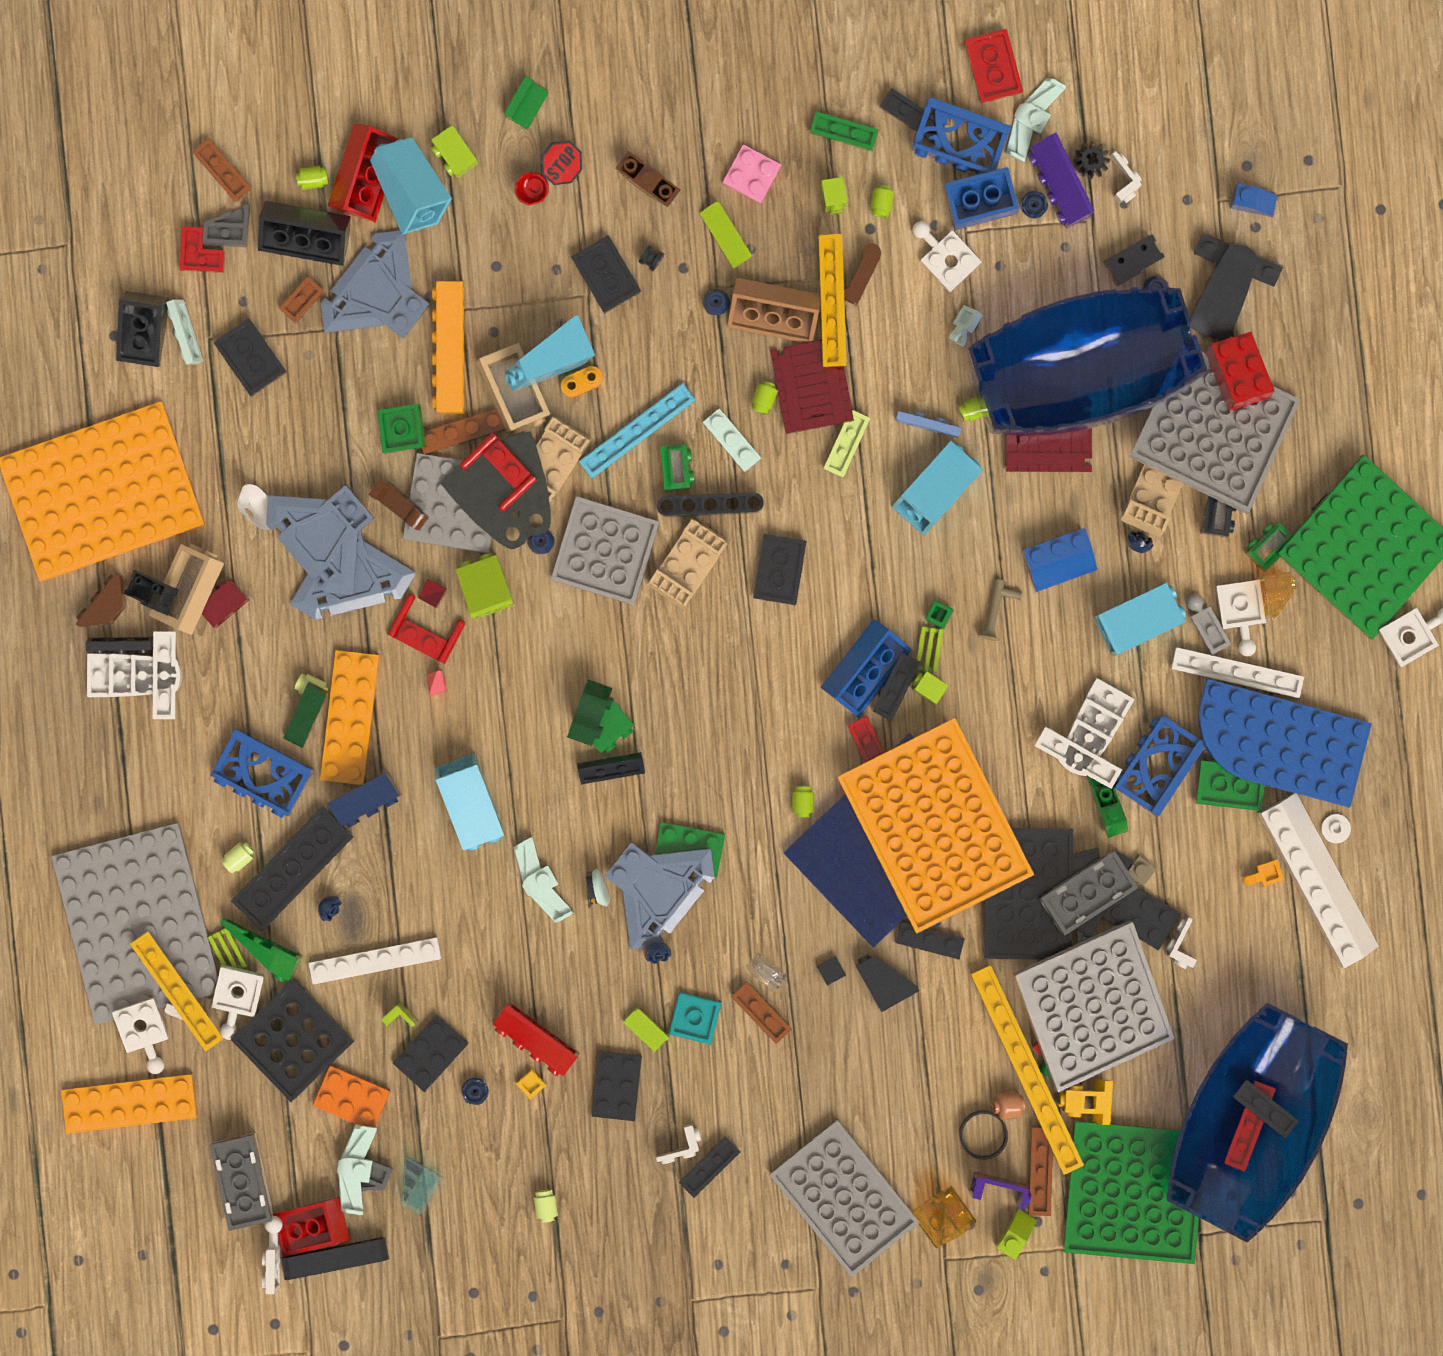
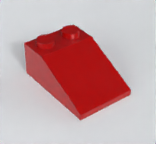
[273,1197,350,1257]

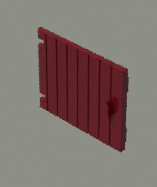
[770,340,854,434]
[1005,402,1092,472]

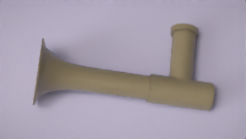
[977,579,1023,641]

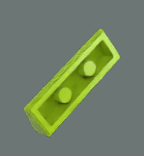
[699,201,752,269]

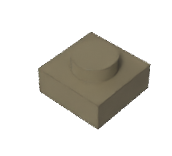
[1127,855,1156,886]

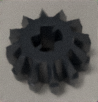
[1073,141,1110,179]

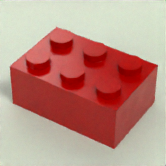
[1205,332,1275,412]

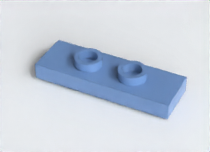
[896,411,961,438]

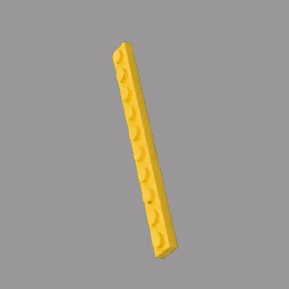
[971,965,1084,1175]

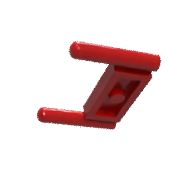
[460,432,537,511]
[387,593,466,664]

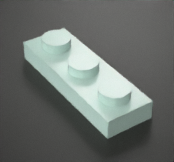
[166,299,204,365]
[703,408,761,473]

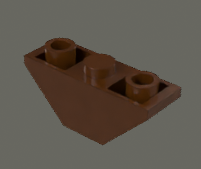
[615,151,681,208]
[76,573,127,627]

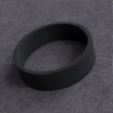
[959,1110,1008,1160]

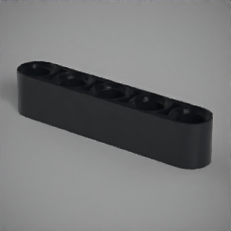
[657,493,764,517]
[280,1237,389,1280]

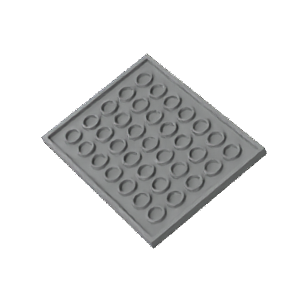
[51,823,219,1025]

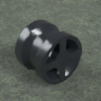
[639,244,665,272]

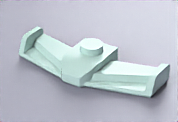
[1005,78,1066,163]
[513,837,575,923]
[337,1124,377,1215]

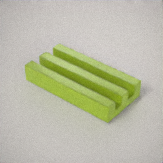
[916,626,943,673]
[208,928,248,969]

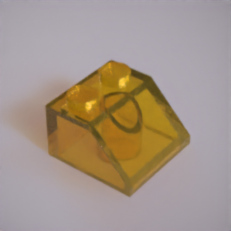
[1258,572,1296,620]
[912,1186,977,1248]

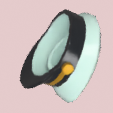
[586,868,610,908]

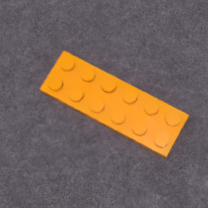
[320,650,380,785]
[61,1074,198,1134]

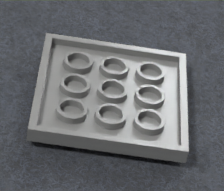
[403,453,492,553]
[551,496,660,605]

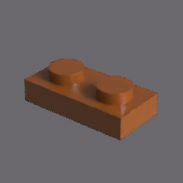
[279,277,325,324]

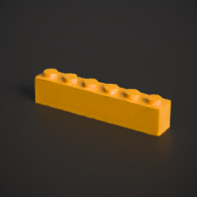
[432,281,464,414]

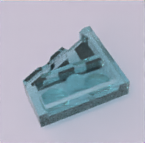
[402,1156,443,1216]

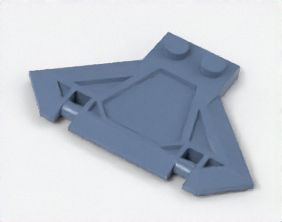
[321,230,430,339]
[266,485,375,594]
[290,531,416,620]
[605,841,715,949]

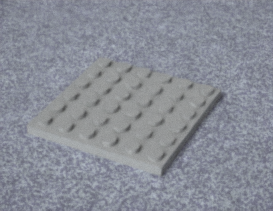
[1129,343,1301,514]
[1012,920,1175,1092]

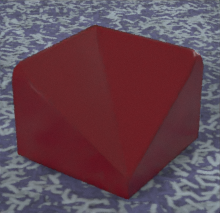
[418,579,448,608]

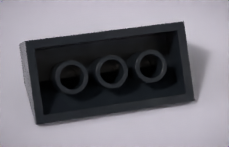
[258,201,351,266]

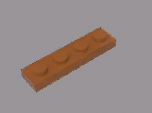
[422,409,506,454]
[1028,1127,1053,1216]

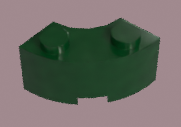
[567,679,614,746]

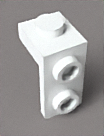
[1110,151,1142,204]
[1166,916,1197,969]
[656,1123,701,1164]

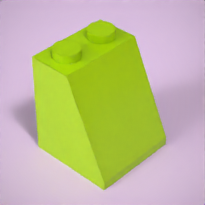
[455,553,515,620]

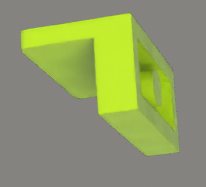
[381,1002,418,1027]
[623,1006,670,1052]

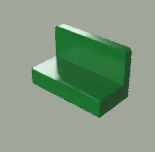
[504,76,549,129]

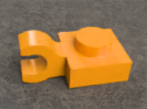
[1242,859,1284,887]

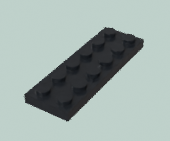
[231,807,354,931]

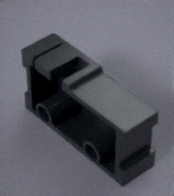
[1103,234,1165,286]
[123,570,179,616]

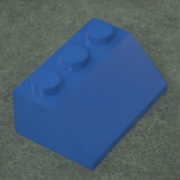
[944,167,1019,231]
[1021,528,1098,592]

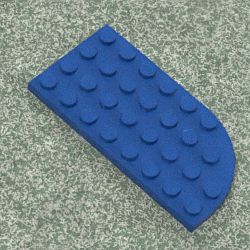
[1198,679,1372,808]

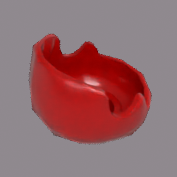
[515,171,549,206]

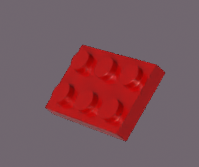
[964,29,1023,104]

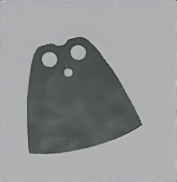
[441,431,551,549]

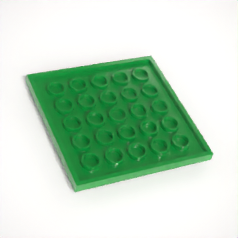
[1276,455,1443,640]
[1063,1121,1206,1264]

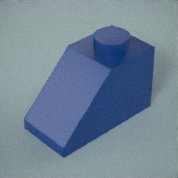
[1230,183,1277,217]

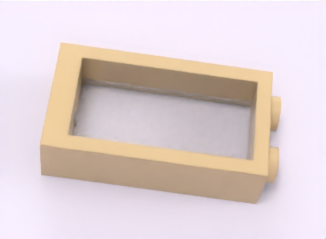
[476,343,550,435]
[149,544,224,635]

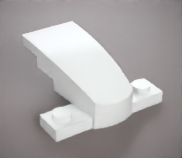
[87,632,183,719]
[1035,677,1135,789]

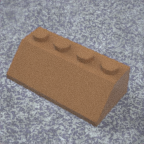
[727,278,821,343]

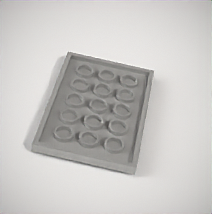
[769,1120,920,1277]

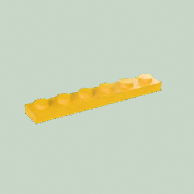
[819,234,846,367]
[130,932,224,1052]

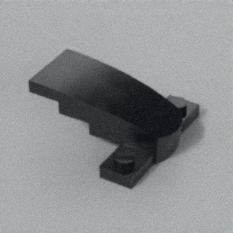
[1187,233,1283,341]

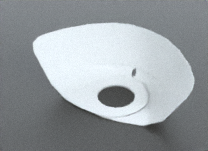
[237,484,285,530]

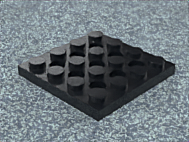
[231,978,355,1102]

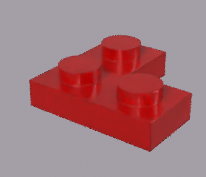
[180,226,225,273]

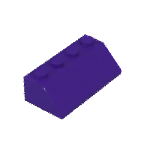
[1028,132,1094,229]

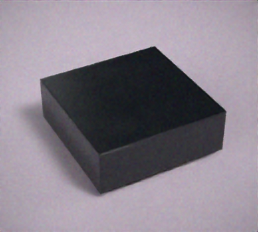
[817,956,846,986]

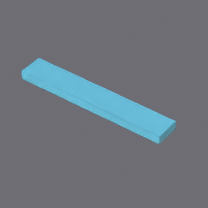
[579,383,696,479]

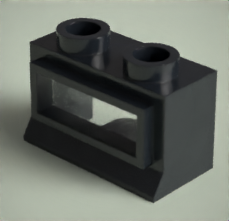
[1200,496,1237,538]

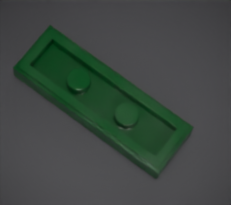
[283,682,329,748]

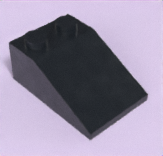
[116,291,169,367]

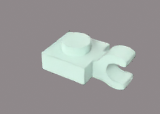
[949,305,983,347]

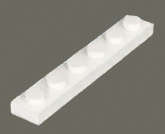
[1171,648,1304,698]
[309,937,442,984]

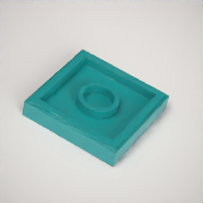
[669,991,722,1045]

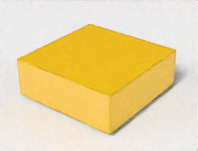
[516,1069,547,1100]

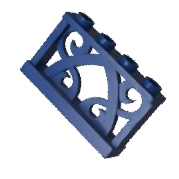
[910,97,1011,175]
[1114,715,1205,817]
[210,729,314,818]

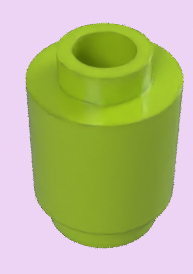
[296,165,329,190]
[870,185,895,218]
[751,381,778,415]
[958,394,992,422]
[792,787,814,817]

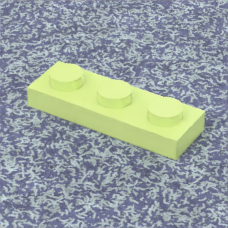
[823,410,870,478]

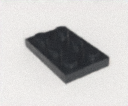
[571,235,642,314]
[213,318,287,397]
[753,534,807,606]
[1103,887,1181,951]
[392,1014,469,1092]
[592,1051,642,1121]

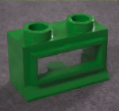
[660,444,694,491]
[1245,522,1292,572]

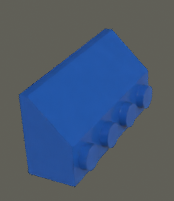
[820,619,912,718]

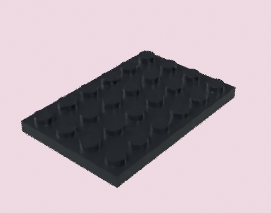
[984,828,1073,960]

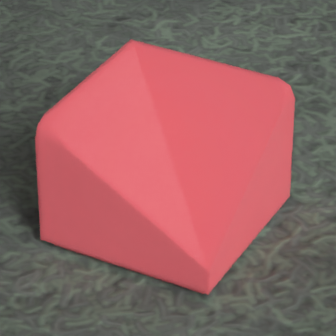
[427,670,447,695]

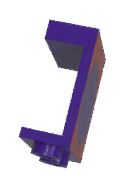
[969,1171,1031,1211]

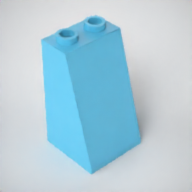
[370,137,452,235]
[505,315,595,392]
[892,441,983,536]
[1094,583,1186,656]
[435,753,504,851]

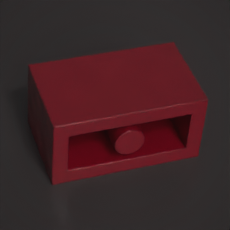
[202,580,249,628]

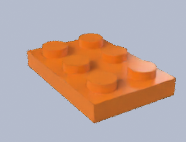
[313,1065,391,1127]

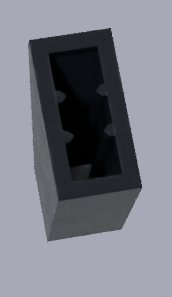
[855,953,919,1012]

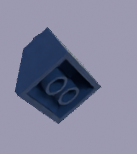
[327,772,401,828]

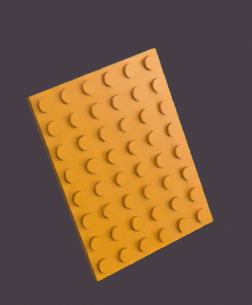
[0,401,205,582]
[837,718,1034,934]

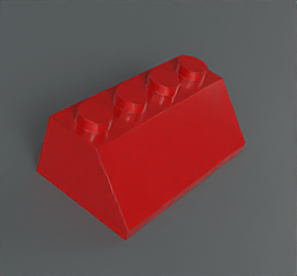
[328,123,398,223]
[493,1002,580,1076]

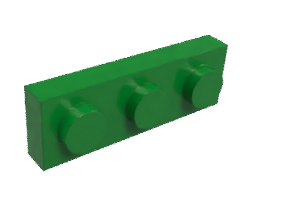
[810,111,879,151]

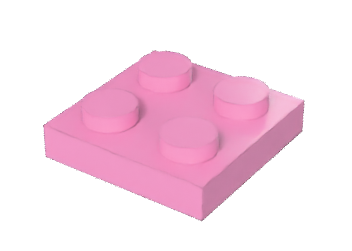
[723,144,781,204]

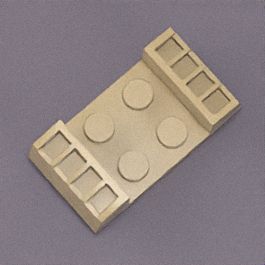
[536,416,592,504]
[1120,464,1183,538]
[647,517,730,610]

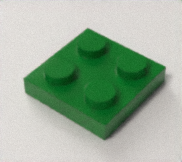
[377,404,426,454]

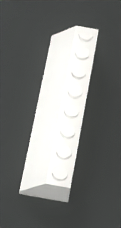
[1258,793,1379,968]

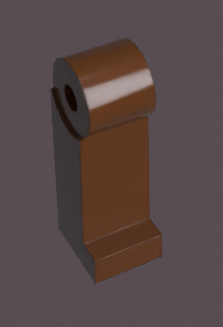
[844,244,881,306]
[368,479,429,531]

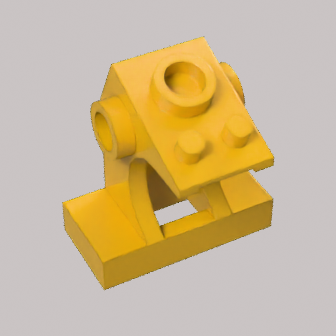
[1058,1079,1113,1125]

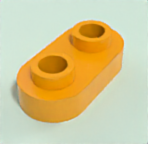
[561,366,603,398]

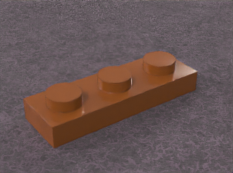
[192,138,252,203]
[731,981,792,1044]

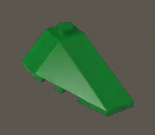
[220,918,303,982]

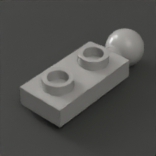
[1186,593,1231,655]

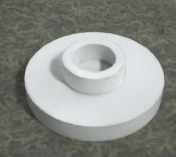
[1321,814,1351,843]

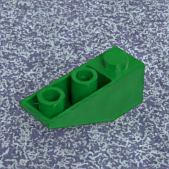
[1086,775,1128,838]

